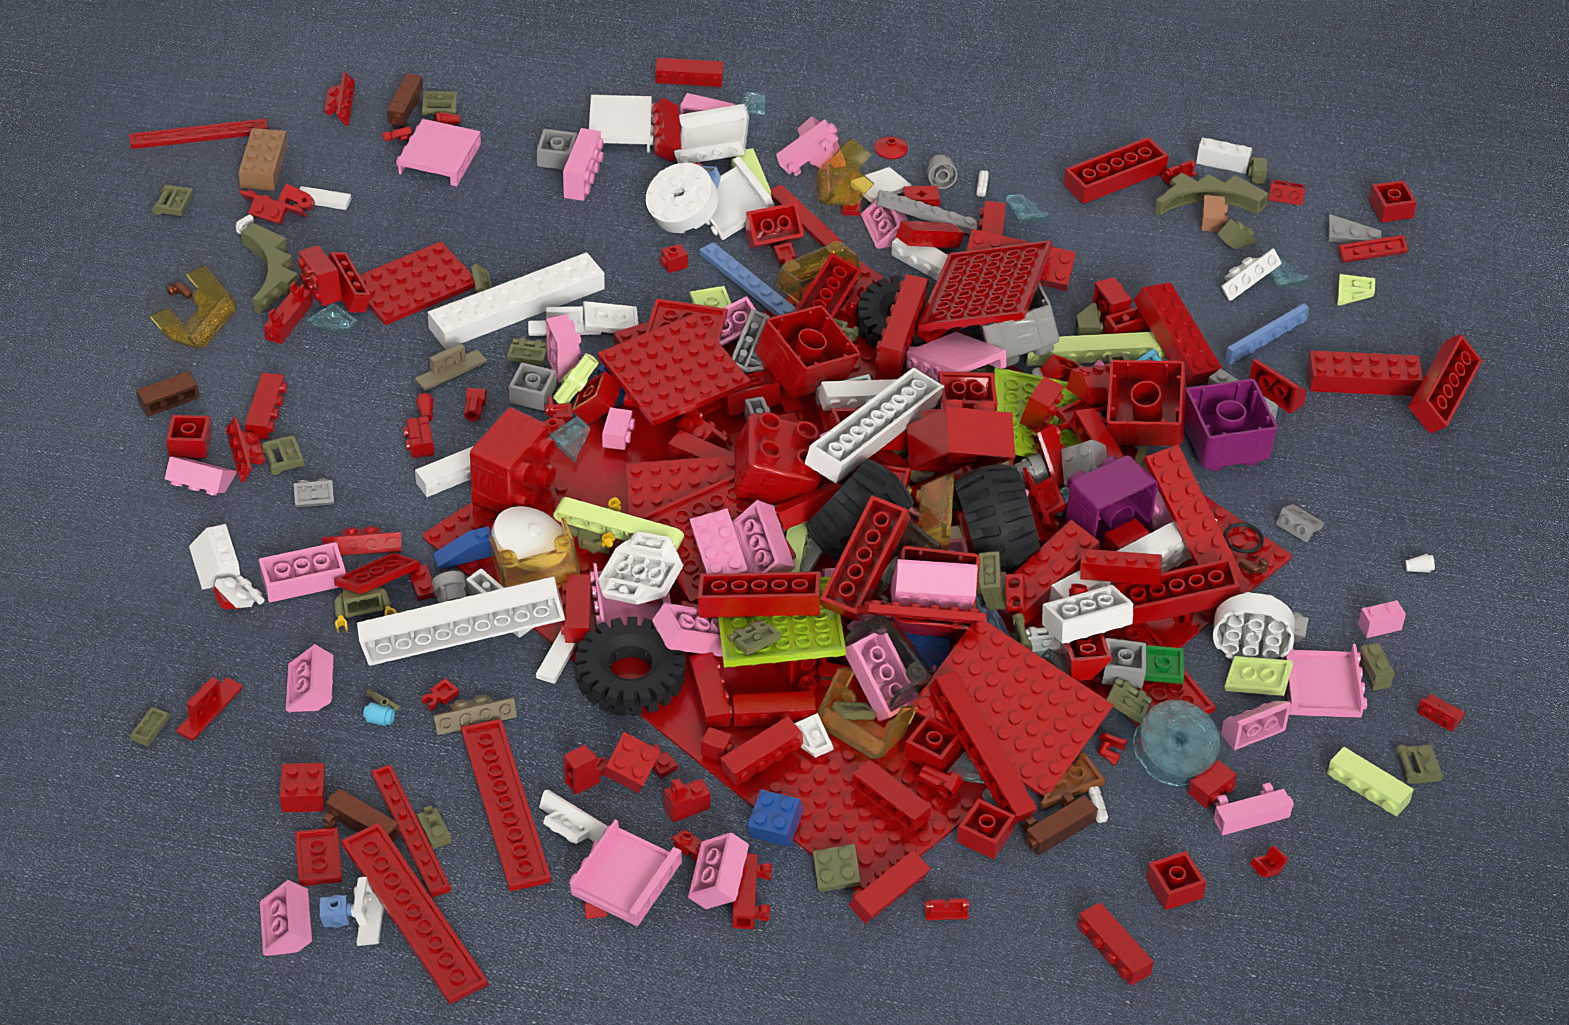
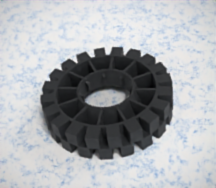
[856,275,954,350]
[575,617,685,716]

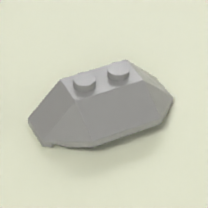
[731,309,769,372]

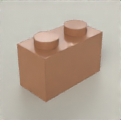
[1201,195,1228,232]

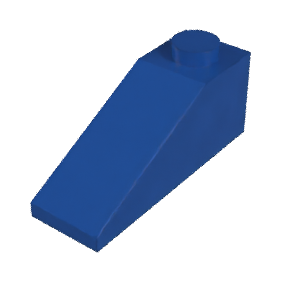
[433,526,495,569]

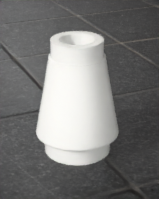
[1405,554,1435,573]

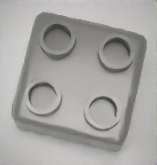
[977,281,1059,366]

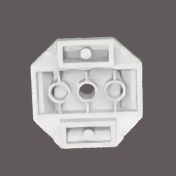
[598,531,683,605]

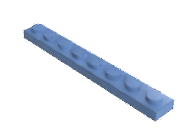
[699,242,796,316]

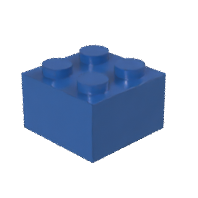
[747,790,803,847]

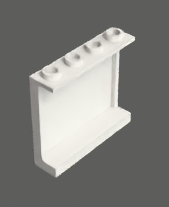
[589,95,654,153]
[674,104,749,163]
[706,156,775,240]

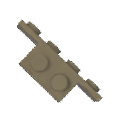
[415,343,487,391]
[433,695,517,735]

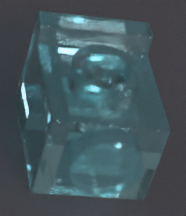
[741,93,765,116]

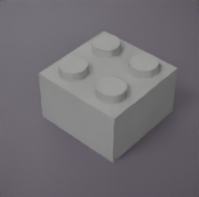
[537,129,578,170]
[509,362,557,411]
[1061,440,1107,486]
[1102,638,1146,689]

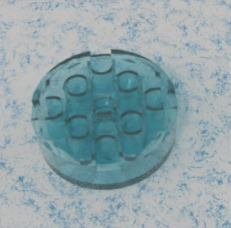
[1133,700,1220,786]

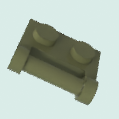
[422,91,457,116]
[152,185,193,216]
[261,435,305,475]
[1011,613,1033,651]
[1395,744,1443,784]

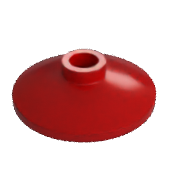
[874,136,908,159]

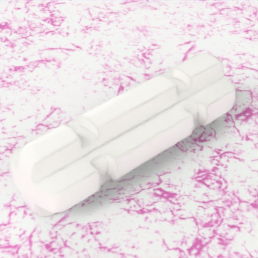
[976,170,989,197]
[1088,786,1108,823]

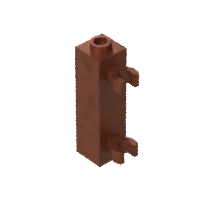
[387,73,423,129]
[323,789,400,843]
[1022,792,1098,856]

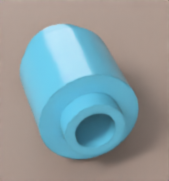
[363,702,395,726]

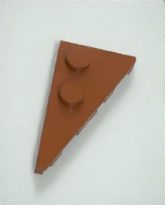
[1040,752,1105,810]

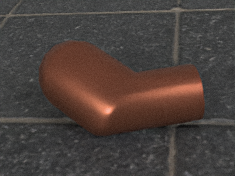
[166,282,193,299]
[1239,558,1269,573]

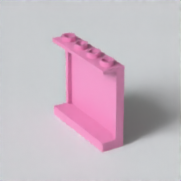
[396,119,481,186]
[907,332,1007,380]
[590,563,671,628]
[1282,644,1367,718]
[569,819,682,927]

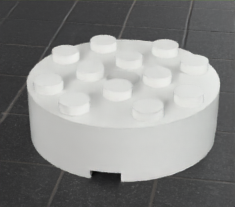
[646,163,719,233]
[1213,592,1295,660]

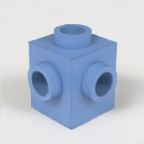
[320,895,352,928]

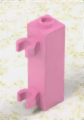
[776,119,838,176]
[1213,782,1293,836]

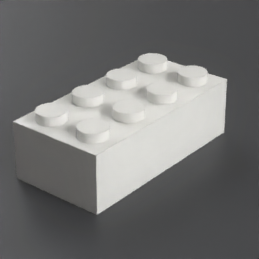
[1042,585,1133,644]

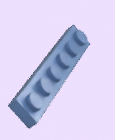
[1225,304,1309,364]

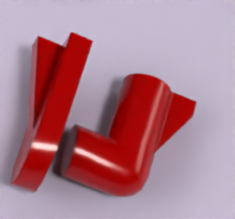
[1098,733,1127,766]

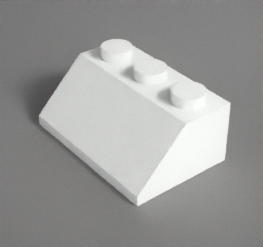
[1196,138,1253,174]
[189,524,240,590]

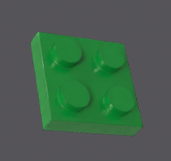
[1144,645,1184,684]

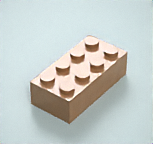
[239,128,288,191]

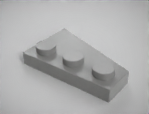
[1328,214,1382,244]

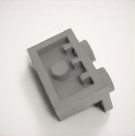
[294,478,334,508]
[1276,504,1324,542]

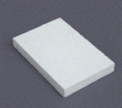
[850,167,911,203]
[582,301,638,333]

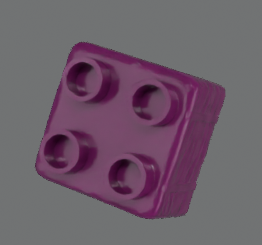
[1184,379,1278,471]
[1063,455,1158,550]

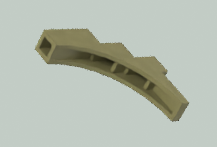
[1155,173,1269,216]
[241,222,299,314]

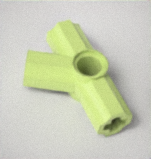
[553,353,599,404]

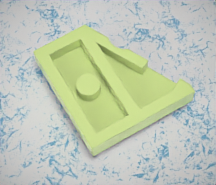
[1337,274,1375,305]

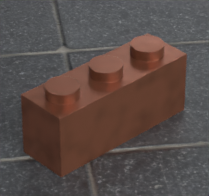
[136,371,199,417]

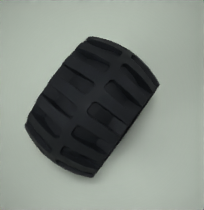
[805,459,914,563]
[953,464,1040,570]

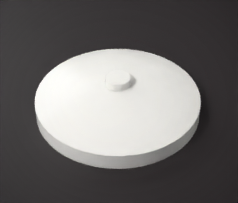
[492,506,568,572]

